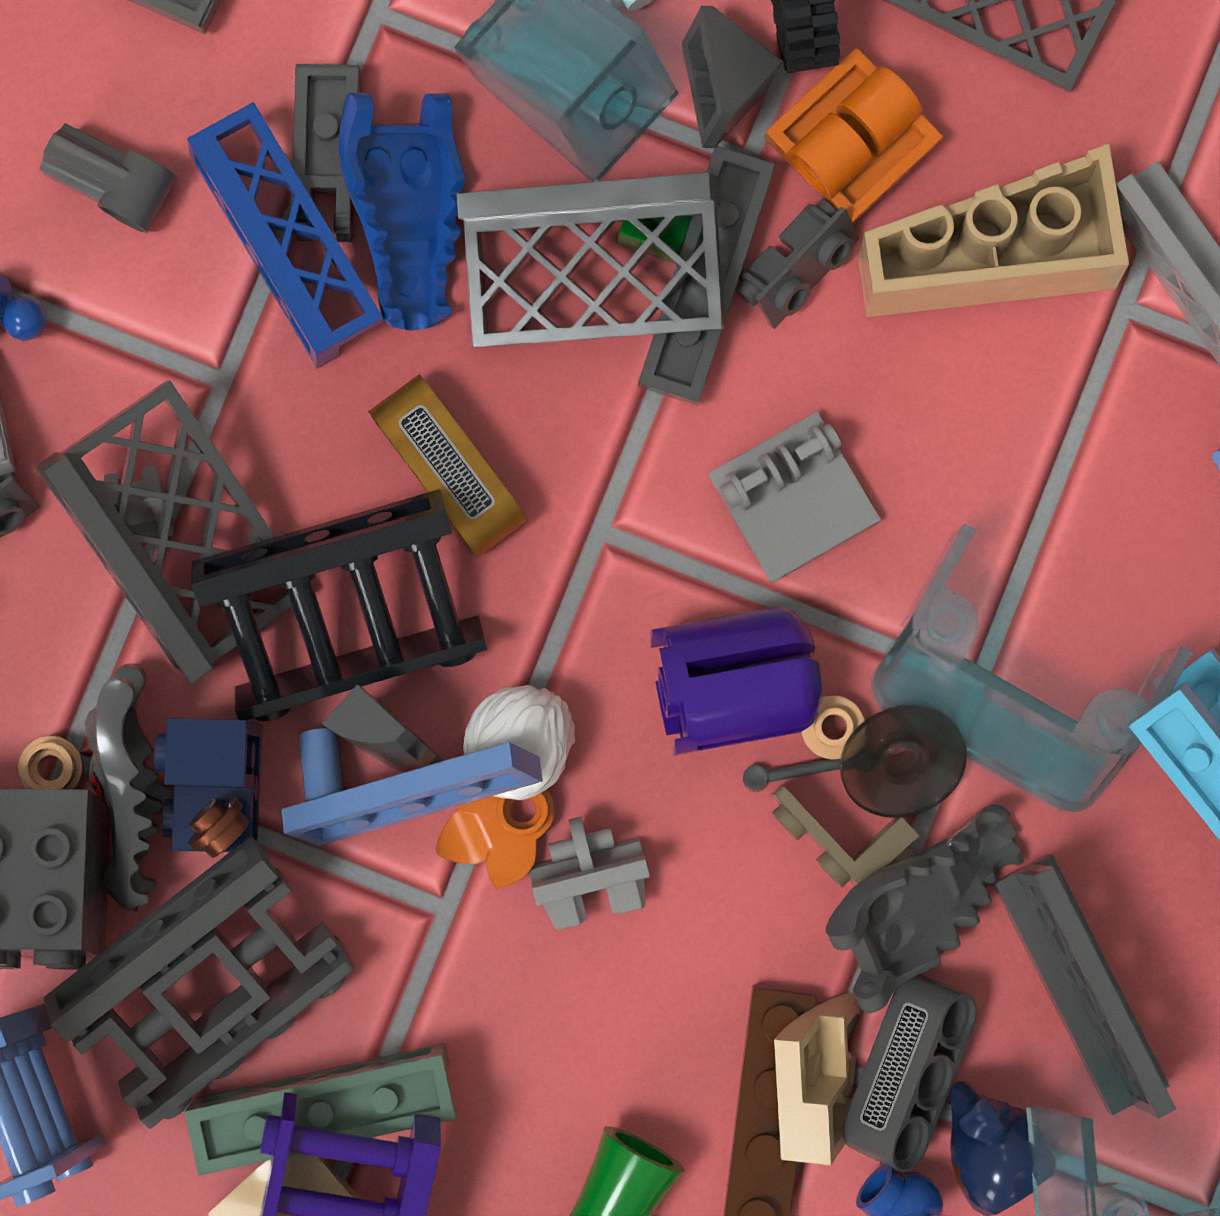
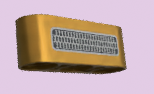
[368,374,528,558]

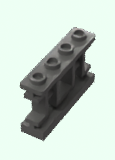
[43,836,354,1129]

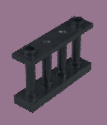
[191,489,487,721]

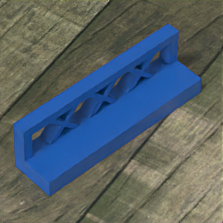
[187,102,383,368]

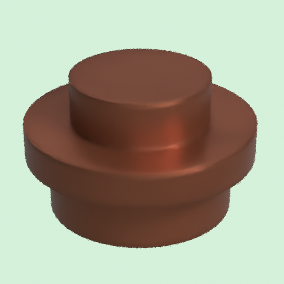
[188,797,250,858]

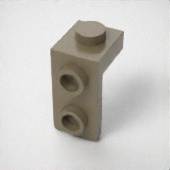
[771,785,919,888]

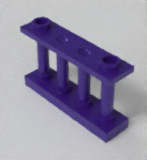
[260,1092,441,1216]

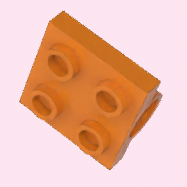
[764,47,943,224]

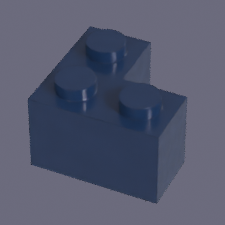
[154,718,262,852]

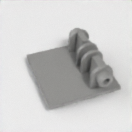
[708,411,881,583]

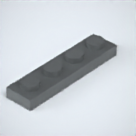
[638,145,776,406]

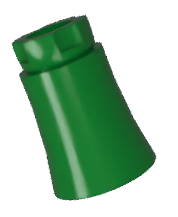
[569,1126,685,1216]

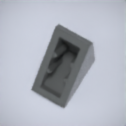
[682,6,783,148]

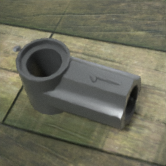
[39,123,177,234]

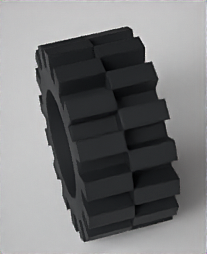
[771,0,840,74]

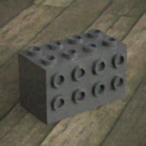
[0,789,110,970]

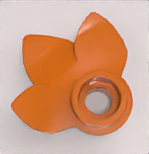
[436,789,555,889]

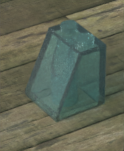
[454,0,679,182]

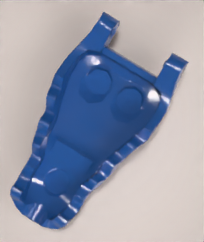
[338,92,466,331]

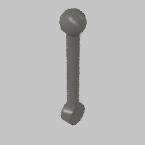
[743,746,874,792]

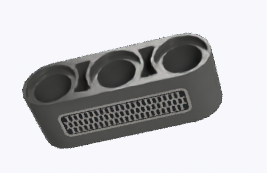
[843,974,977,1172]

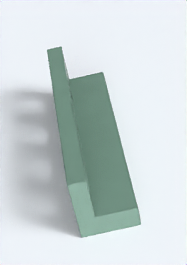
[184,1043,457,1176]

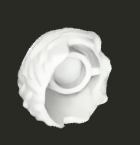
[463,685,575,800]

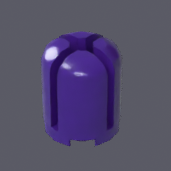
[650,607,822,756]

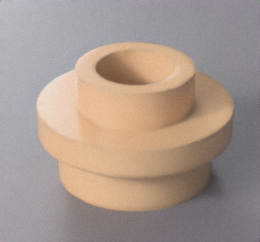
[801,696,865,760]
[18,736,84,789]

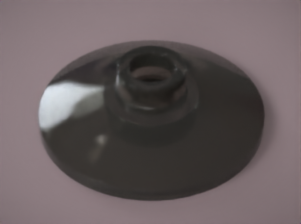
[840,705,967,818]

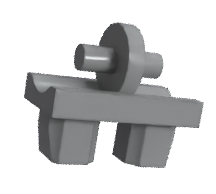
[529,816,650,930]

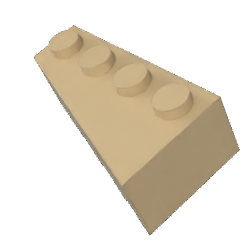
[858,144,1129,317]

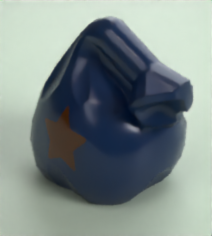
[950,1081,1063,1216]

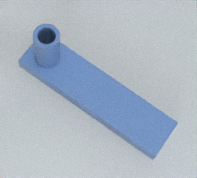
[281,728,543,846]

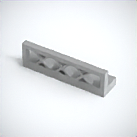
[1116,161,1220,366]

